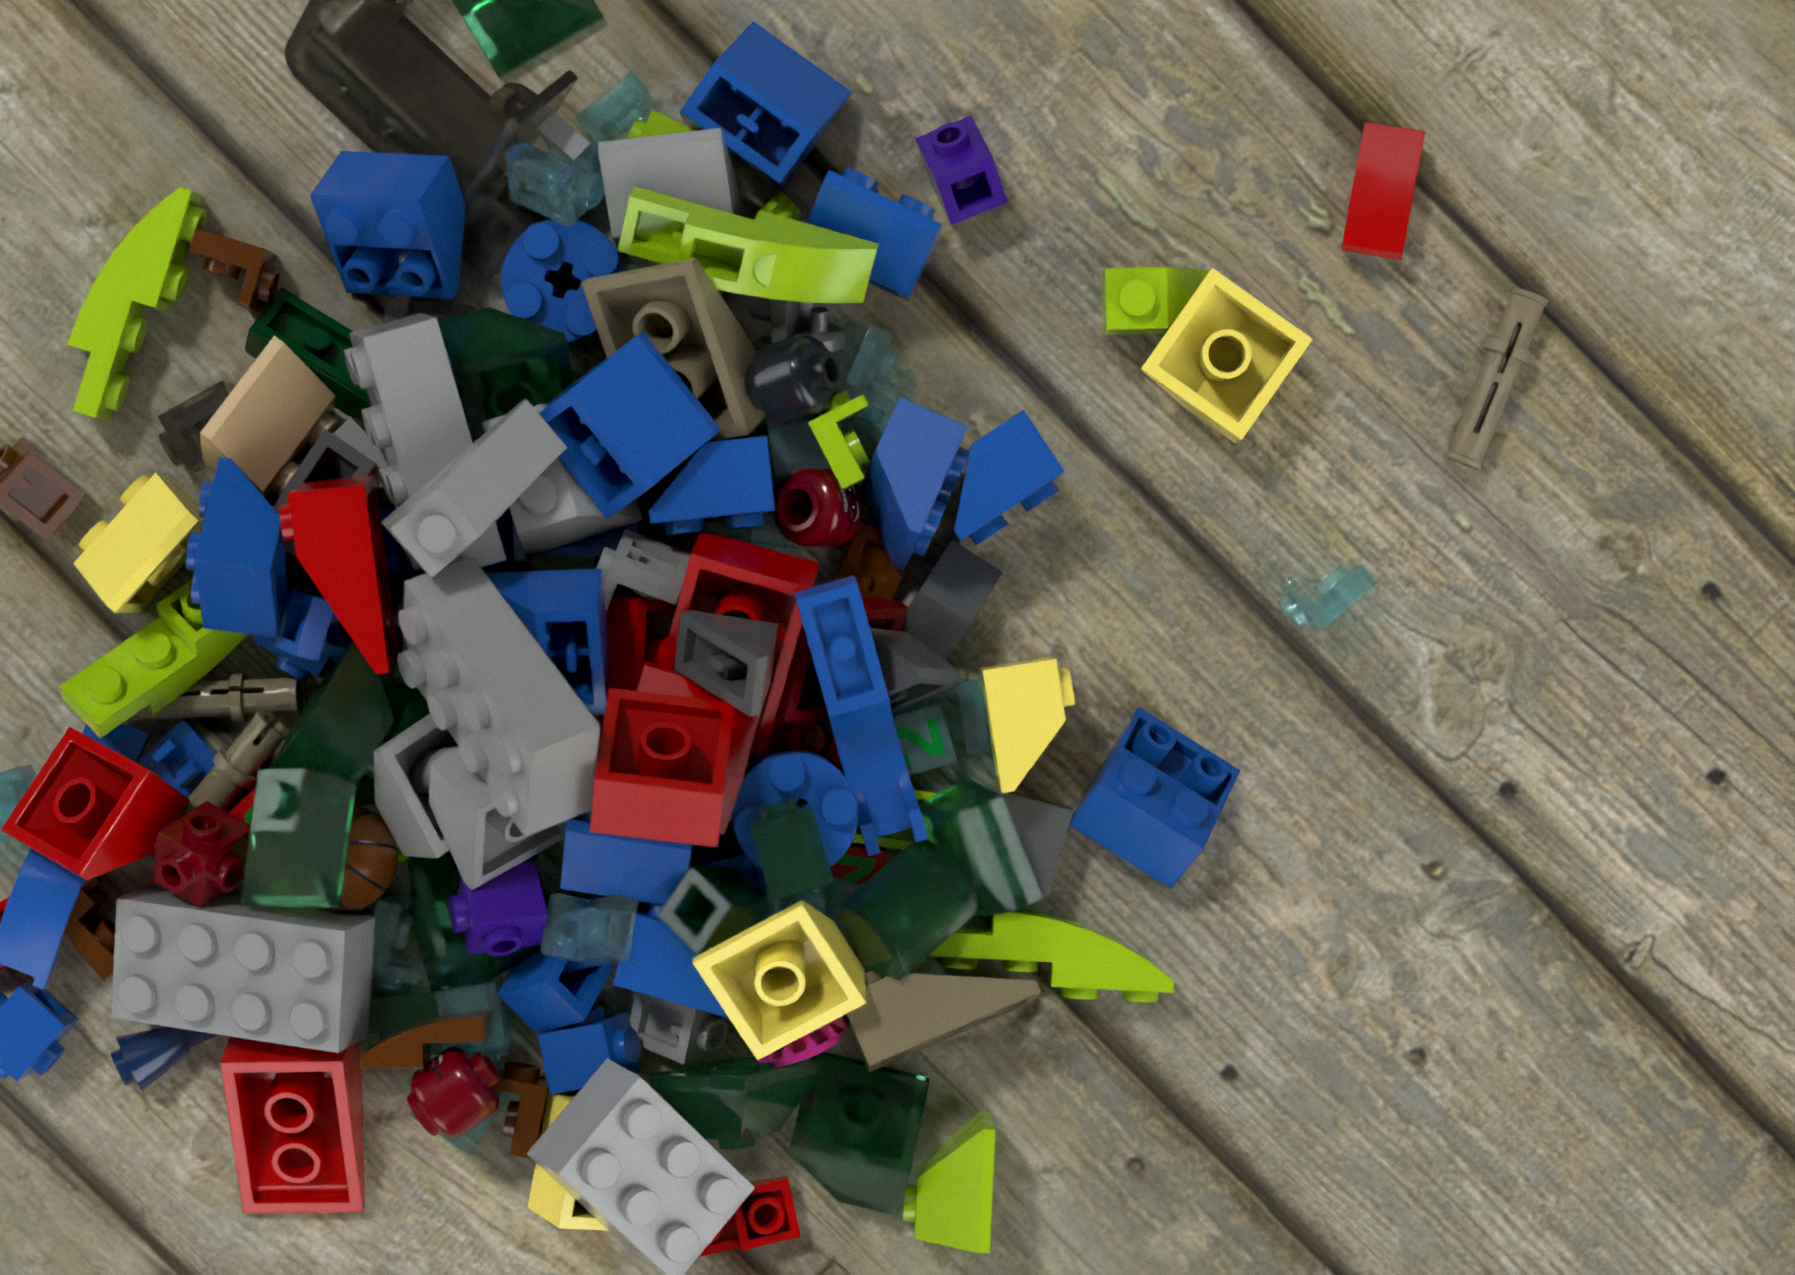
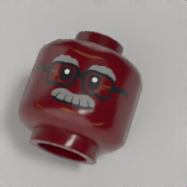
[774,468,864,548]
[407,1046,502,1138]

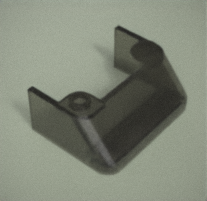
[285,0,578,212]

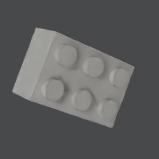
[526,1058,755,1275]

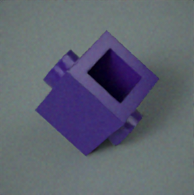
[915,115,1008,226]
[449,861,548,956]

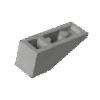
[381,399,567,578]

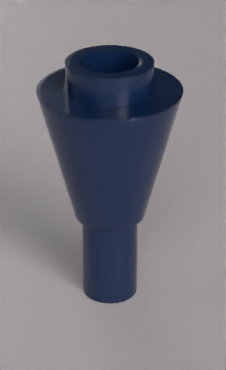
[110,1027,217,1091]

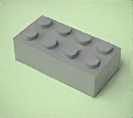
[344,313,506,574]
[397,556,600,837]
[111,884,375,1053]

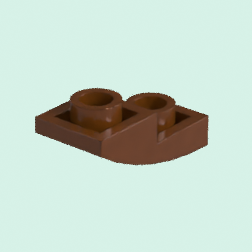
[66,875,115,980]

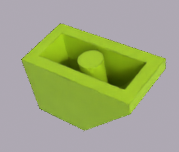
[1100,267,1222,335]

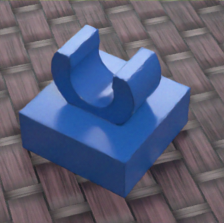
[274,587,345,662]
[139,719,218,798]

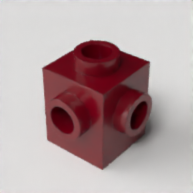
[153,801,255,908]

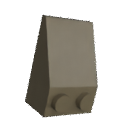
[581,258,766,442]
[845,968,1041,1073]

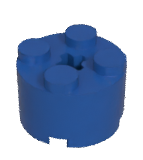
[501,218,627,347]
[731,749,858,878]

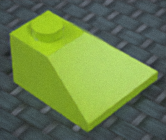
[903,1111,996,1254]

